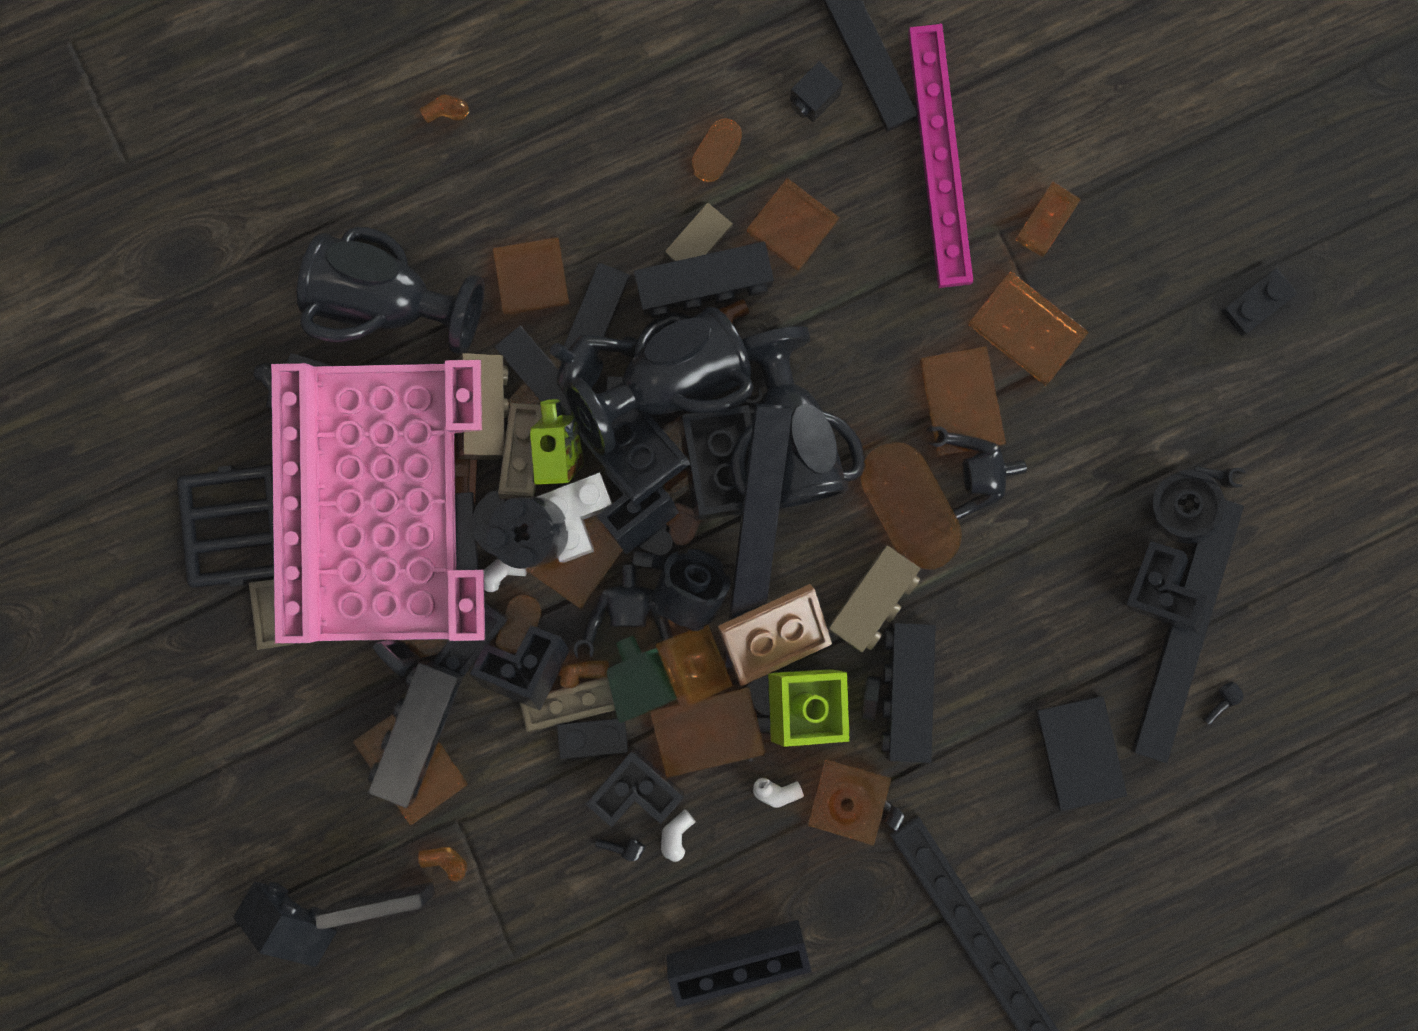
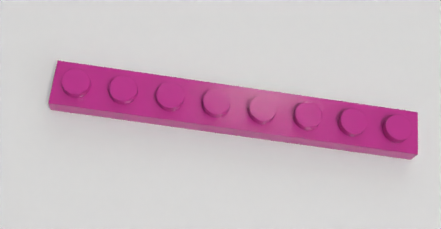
[908,24,973,288]

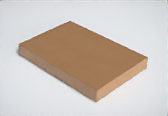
[718,584,832,686]

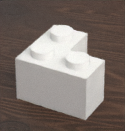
[537,473,613,563]

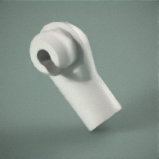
[484,559,527,592]
[753,778,804,808]
[661,809,696,862]

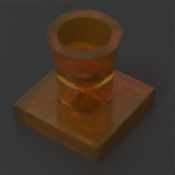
[808,759,892,845]

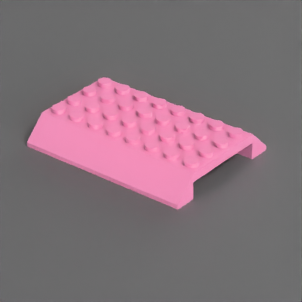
[271,360,485,643]

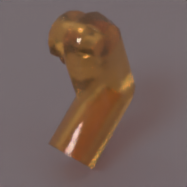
[419,94,469,123]
[559,660,610,688]
[419,847,468,881]

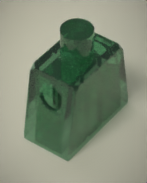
[607,636,687,723]

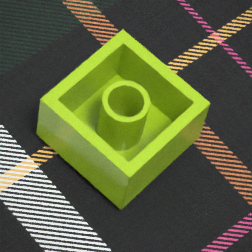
[768,669,849,747]

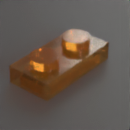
[1015,182,1081,257]

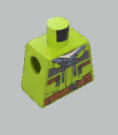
[530,399,584,484]

